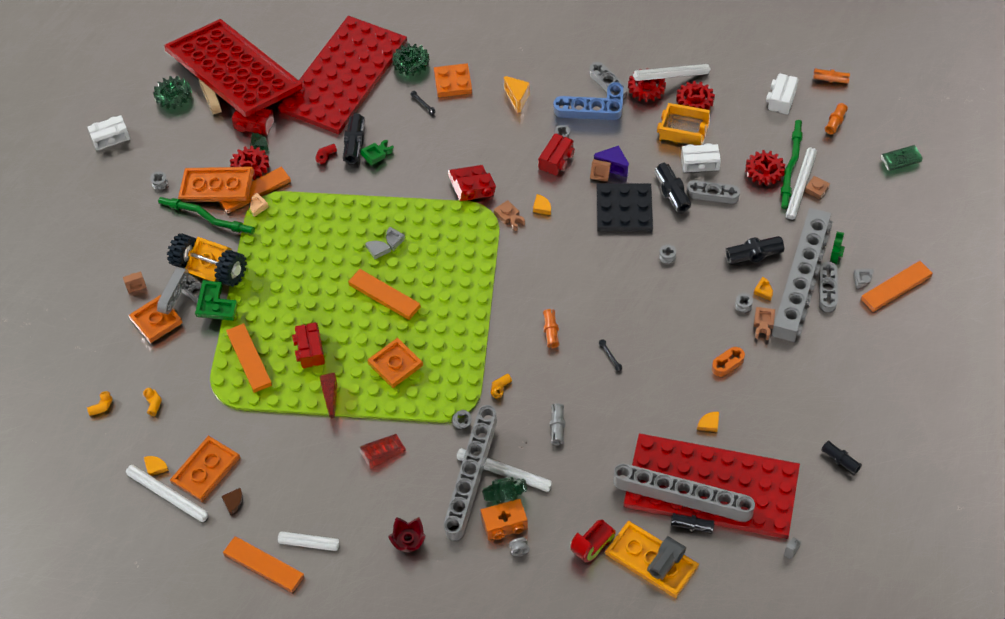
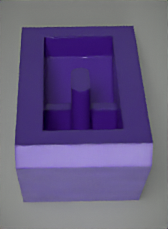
[594,145,629,178]

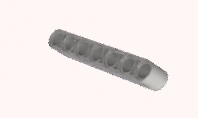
[444,405,497,541]
[613,463,755,522]

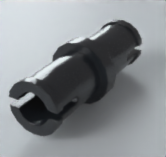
[821,440,862,475]
[671,513,714,534]

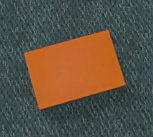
[170,435,241,502]

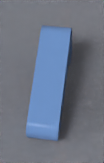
[553,82,623,120]

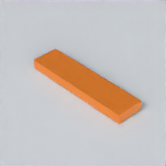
[219,166,291,214]
[861,261,933,312]
[348,269,421,320]
[226,323,272,393]
[223,536,304,593]

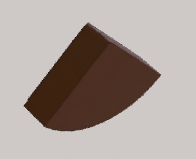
[221,488,243,515]

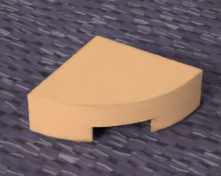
[250,193,269,217]

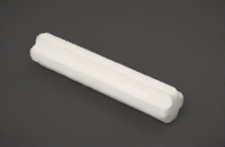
[278,531,339,551]

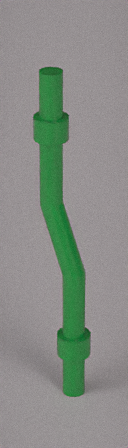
[780,120,803,209]
[158,197,255,234]

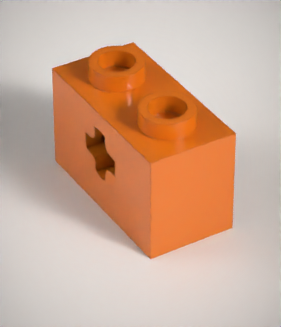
[480,499,528,540]

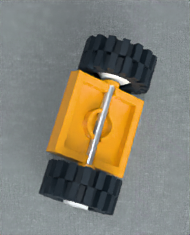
[167,233,247,287]

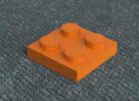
[434,63,472,97]
[129,295,183,344]
[367,338,423,388]

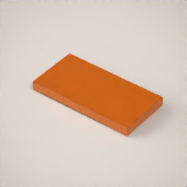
[178,167,254,202]

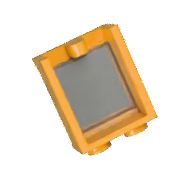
[657,103,710,146]

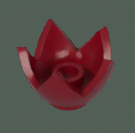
[388,517,426,552]

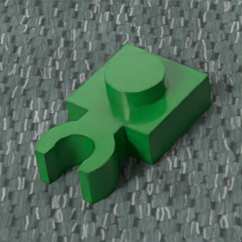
[360,140,394,165]
[830,231,845,264]

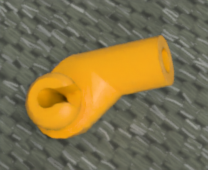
[490,373,512,399]
[143,387,162,416]
[87,391,113,416]

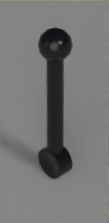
[410,91,435,115]
[599,339,622,371]

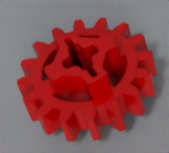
[628,68,666,102]
[676,81,715,110]
[230,146,270,180]
[745,150,785,186]

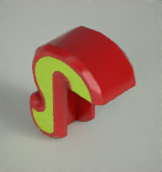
[570,520,616,563]

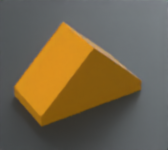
[504,76,530,113]

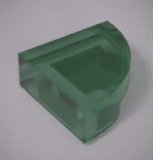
[250,133,269,150]

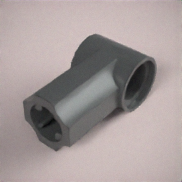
[647,536,686,580]

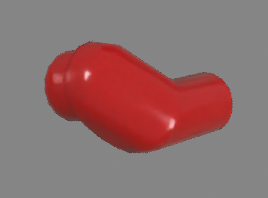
[315,144,337,164]

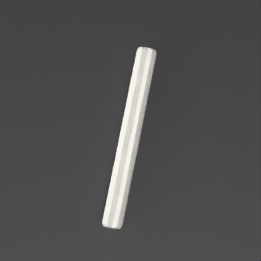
[633,64,711,81]
[786,147,817,220]
[457,448,552,492]
[126,465,209,522]

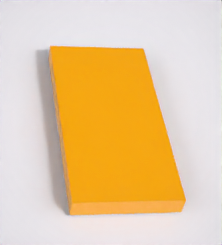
[605,520,699,599]

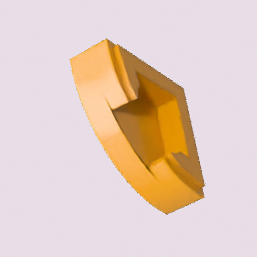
[533,194,551,215]
[753,277,773,301]
[697,412,719,432]
[144,456,169,476]

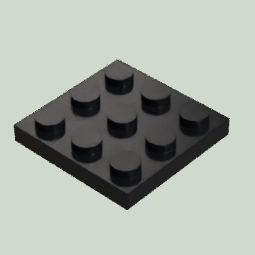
[597,183,653,232]

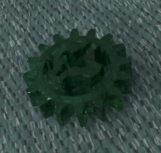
[392,43,430,76]
[153,76,192,109]
[482,476,528,504]

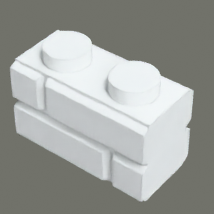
[766,73,799,114]
[87,115,130,151]
[681,143,720,172]

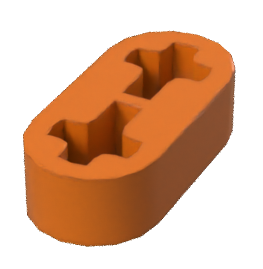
[712,347,745,377]

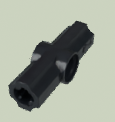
[343,113,365,164]
[654,162,691,213]
[725,236,785,264]

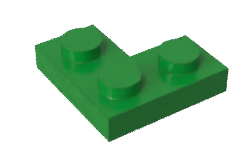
[195,280,237,321]

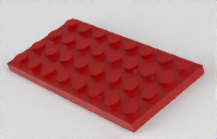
[278,15,407,135]
[164,19,303,117]
[623,433,800,539]

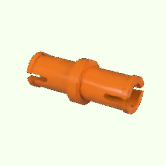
[813,68,850,84]
[825,103,848,135]
[543,309,560,348]

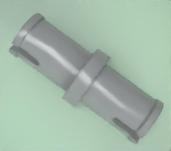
[550,403,565,445]

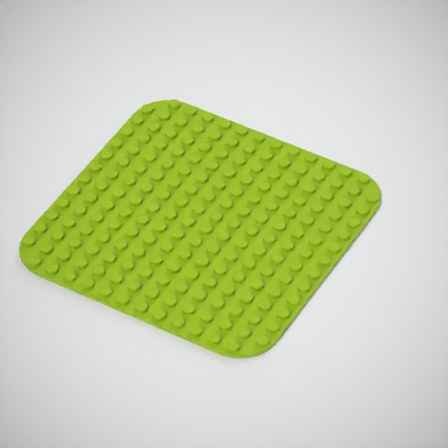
[210,191,500,423]

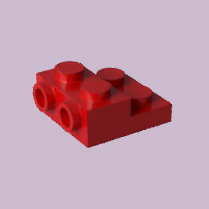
[448,165,496,201]

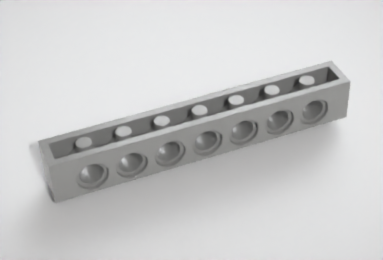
[772,208,833,342]

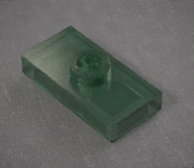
[881,145,923,171]

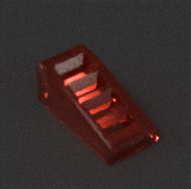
[320,373,337,419]
[360,434,406,469]

